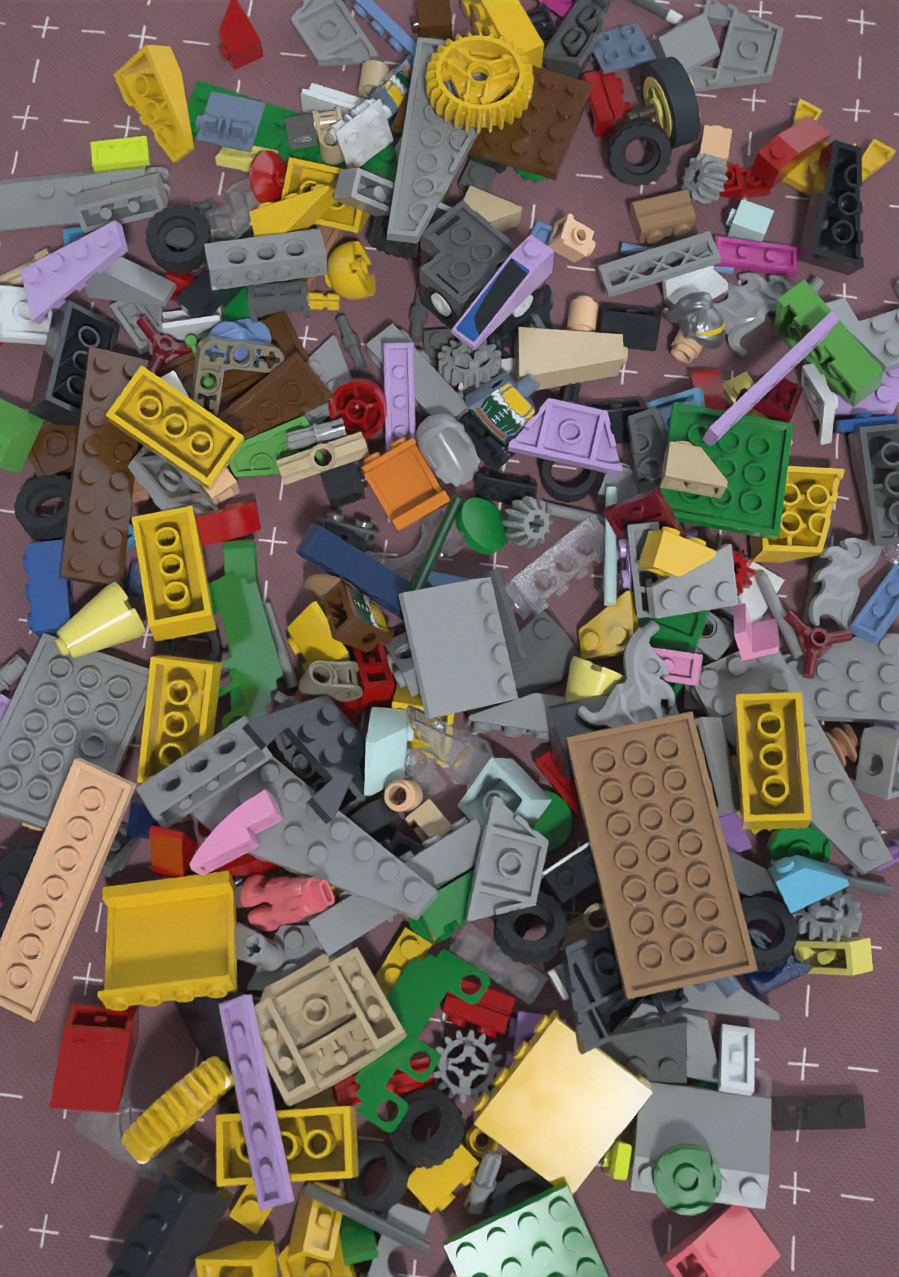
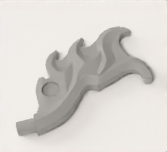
[713,272,824,359]
[809,531,882,638]
[577,620,675,728]

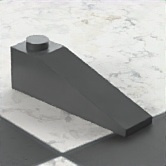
[542,0,612,79]
[464,610,581,716]

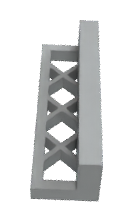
[598,231,721,298]

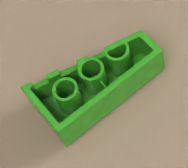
[774,279,884,407]

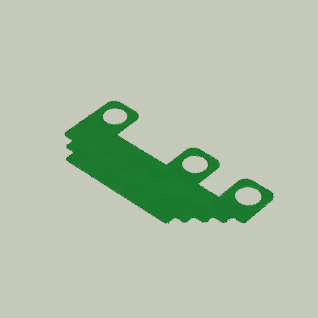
[209,572,283,729]
[355,949,491,1132]

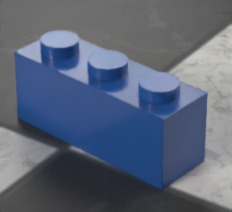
[23,539,75,639]

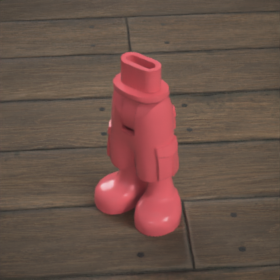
[241,873,334,931]

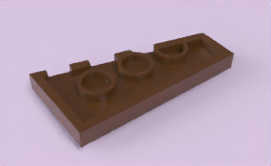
[217,352,334,441]

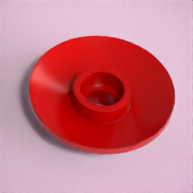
[249,151,288,204]

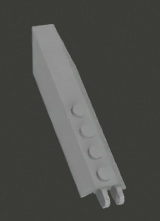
[0,166,170,232]

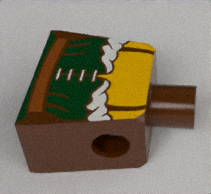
[322,580,394,652]

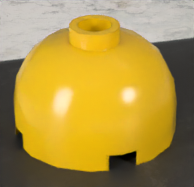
[324,240,376,301]

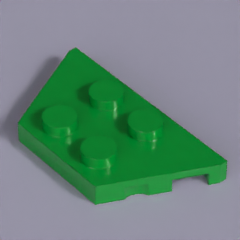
[620,610,710,704]

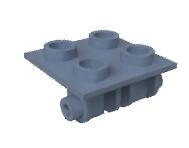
[590,23,657,74]
[196,91,266,153]

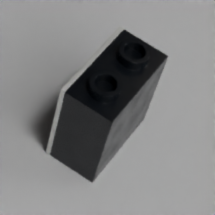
[540,842,598,905]

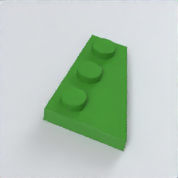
[229,415,327,478]

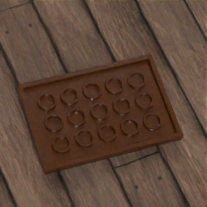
[393,36,593,181]

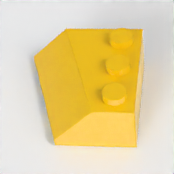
[750,466,845,563]

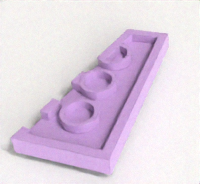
[20,221,128,324]

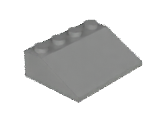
[398,577,518,719]
[627,1081,771,1209]

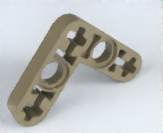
[190,337,284,417]

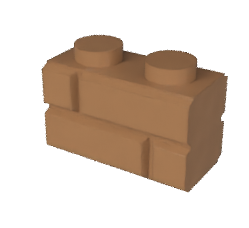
[629,189,696,244]

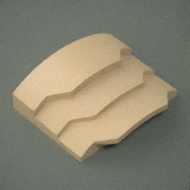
[254,947,406,1106]

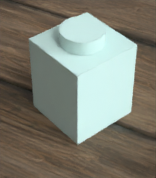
[726,199,774,242]

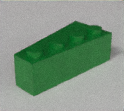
[418,865,543,944]

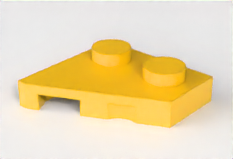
[579,591,639,661]

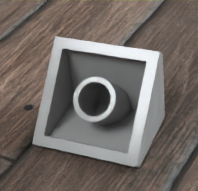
[648,13,720,72]

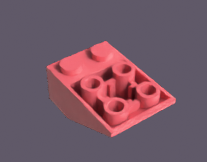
[660,1204,781,1277]

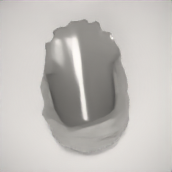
[416,413,480,487]

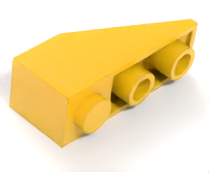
[249,184,336,237]

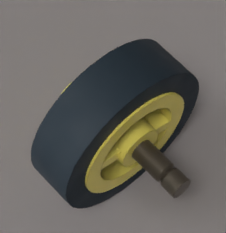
[626,57,700,149]

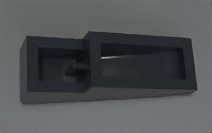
[175,269,246,319]

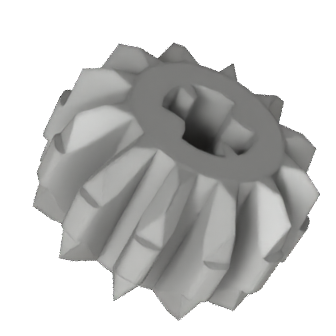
[681,153,728,204]
[502,496,554,548]

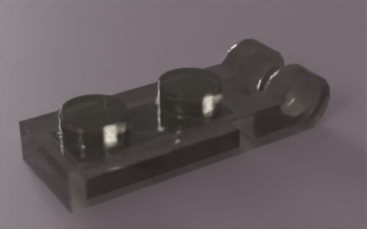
[771,1094,866,1131]

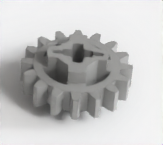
[438,339,502,388]
[791,889,862,943]
[433,1030,502,1103]

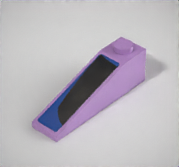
[451,235,554,350]

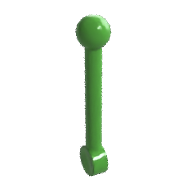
[185,335,215,388]

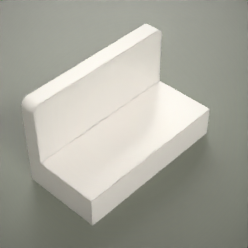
[300,83,364,122]
[662,251,728,308]
[162,307,223,342]

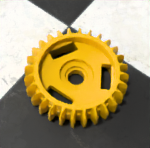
[425,30,534,134]
[122,1056,234,1164]

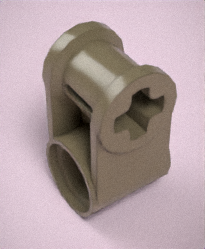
[299,660,363,701]

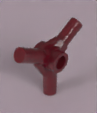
[136,316,199,376]
[783,610,852,679]

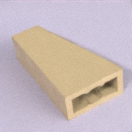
[514,327,628,391]

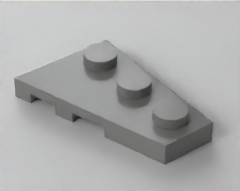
[646,544,738,618]

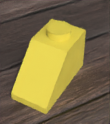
[794,937,873,976]

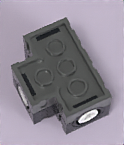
[419,200,545,338]

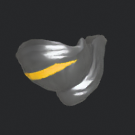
[662,291,725,349]

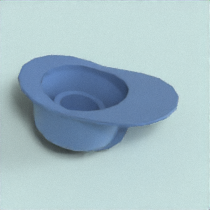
[205,318,271,370]

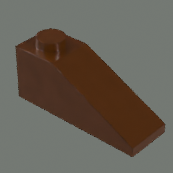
[412,0,453,40]

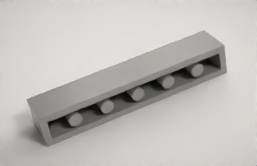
[308,817,483,956]

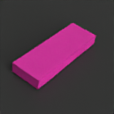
[713,236,799,277]

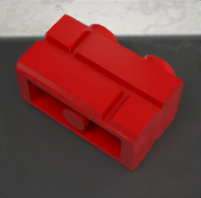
[581,70,632,138]
[442,978,516,1038]

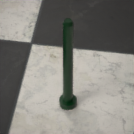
[398,495,462,607]

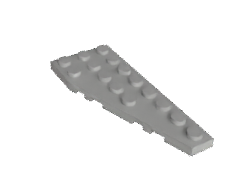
[387,37,497,243]
[684,633,899,725]
[691,651,893,875]
[189,757,438,920]

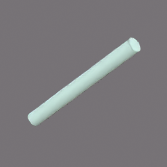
[604,487,618,606]

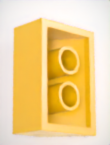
[281,157,370,234]

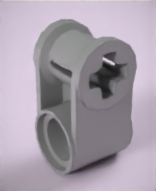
[236,922,285,971]

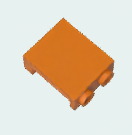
[361,437,450,533]

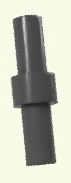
[410,288,428,343]
[336,315,367,371]

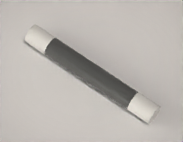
[630,0,683,25]

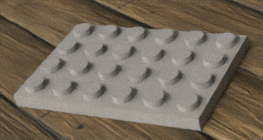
[0,633,149,830]

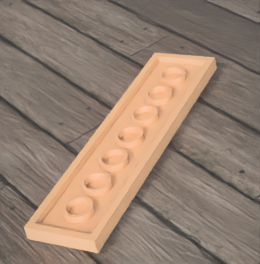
[0,758,137,1022]

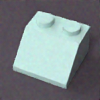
[364,707,415,796]
[457,758,552,829]

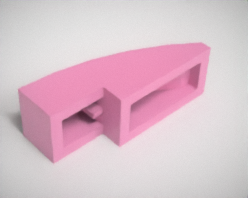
[189,790,284,876]

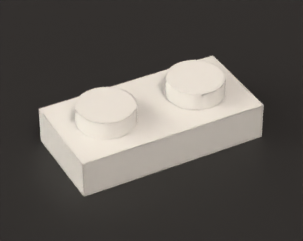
[718,1024,755,1096]

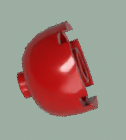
[328,378,387,439]

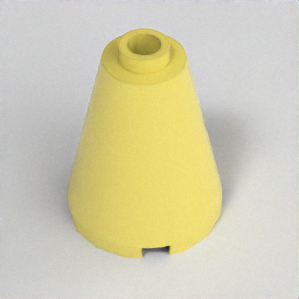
[54,582,146,658]
[565,656,626,703]

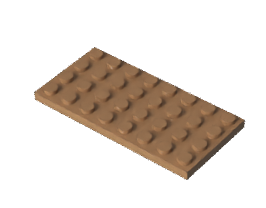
[565,712,758,999]

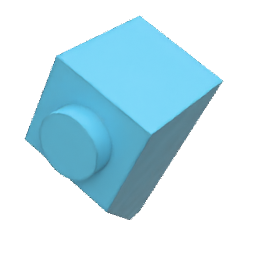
[768,855,850,913]

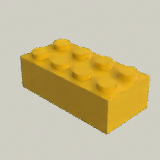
[460,0,544,68]
[106,365,244,491]
[132,506,217,642]
[137,655,222,783]
[733,692,812,830]
[216,1106,359,1186]

